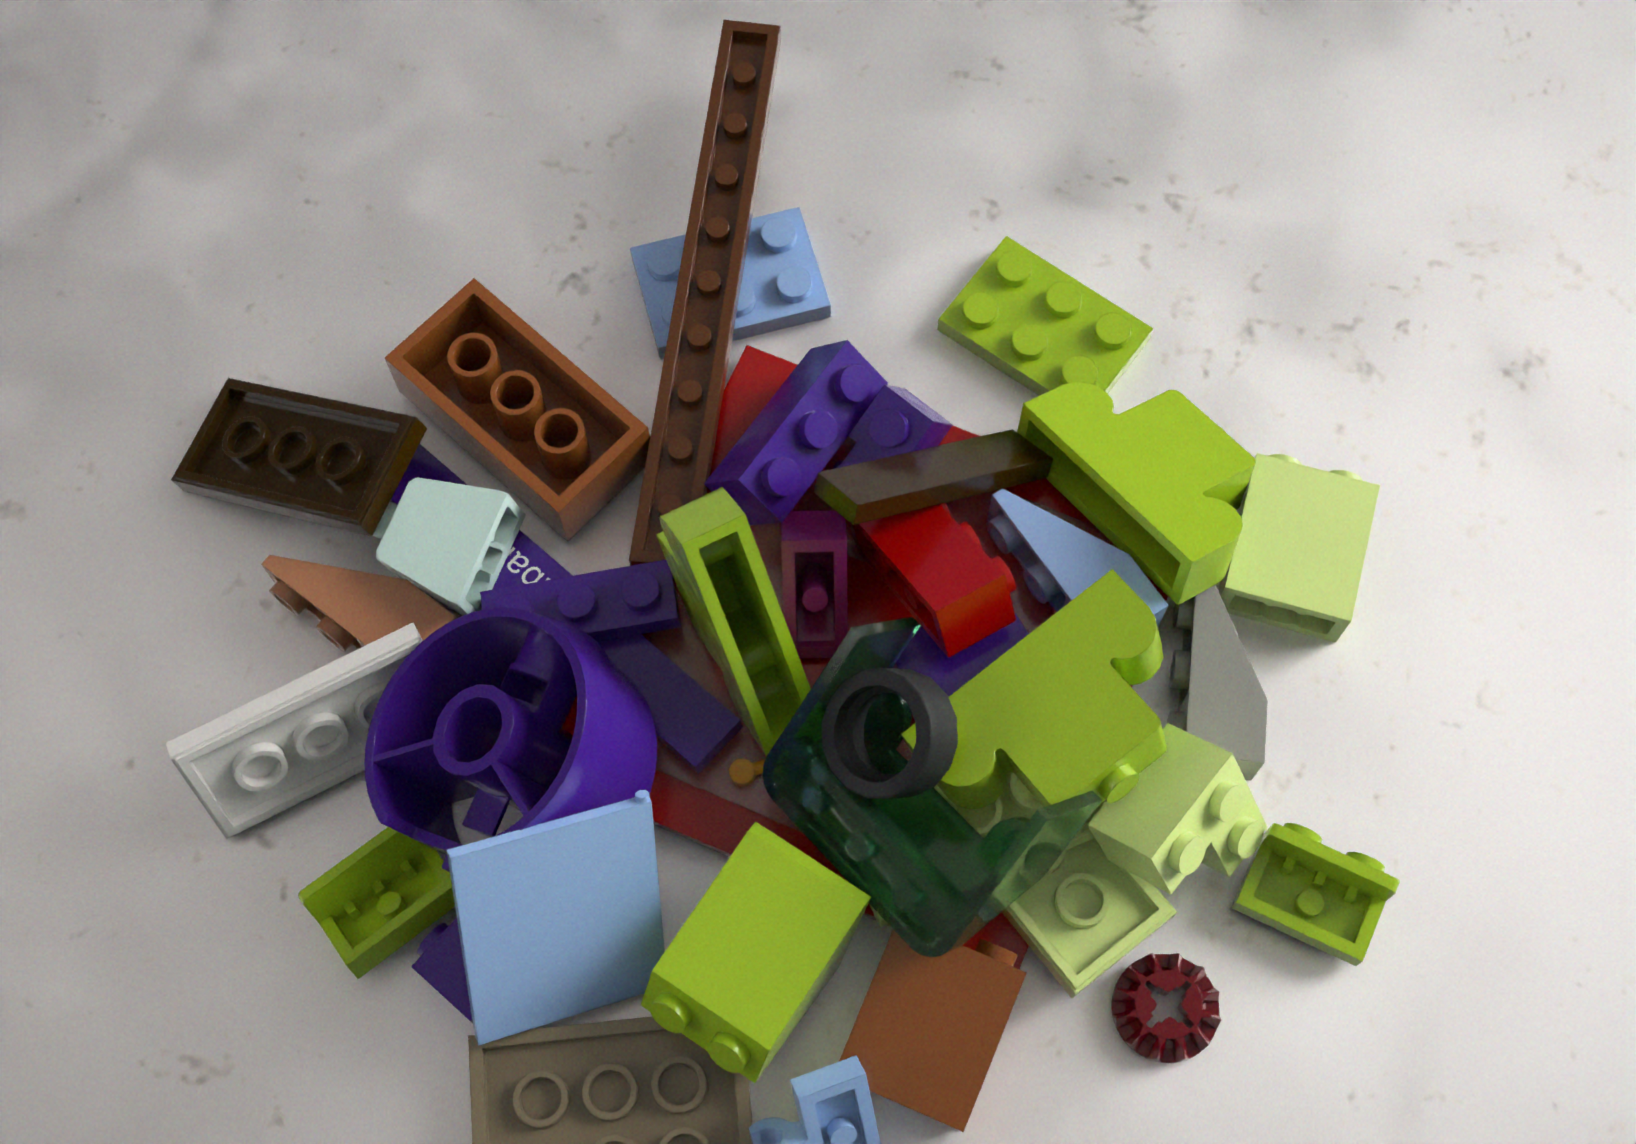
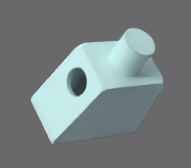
[373,477,526,616]

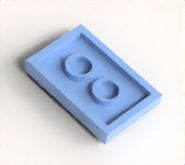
[630,207,831,359]

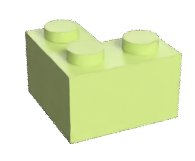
[1088,723,1267,894]

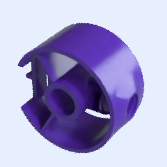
[364,607,657,872]

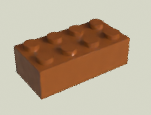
[385,278,650,541]

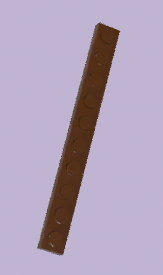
[629,20,781,566]

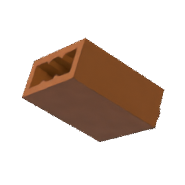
[839,912,1027,1132]

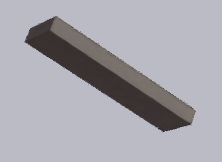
[814,429,1053,525]

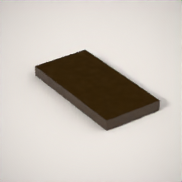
[171,378,427,537]

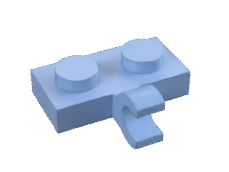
[749,1055,881,1144]

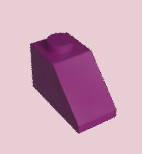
[781,510,848,659]

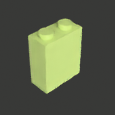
[1218,453,1380,642]

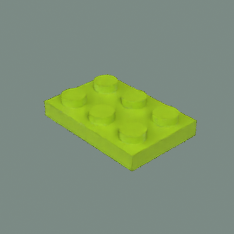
[937,236,1153,396]

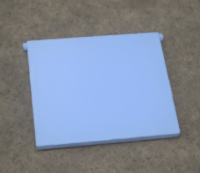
[447,790,665,1045]

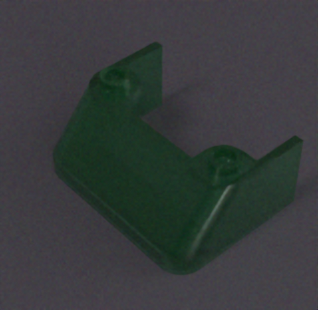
[763,617,1102,957]

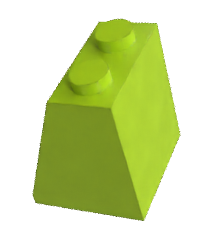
[641,821,871,1083]

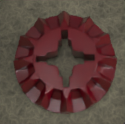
[1111,953,1221,1063]

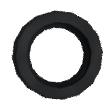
[821,668,958,799]

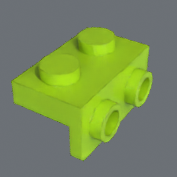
[1231,823,1400,966]
[298,827,455,979]

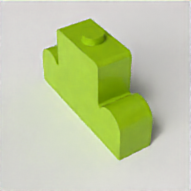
[1017,382,1256,605]
[656,487,822,756]
[901,569,1167,829]

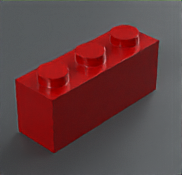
[848,503,1017,658]

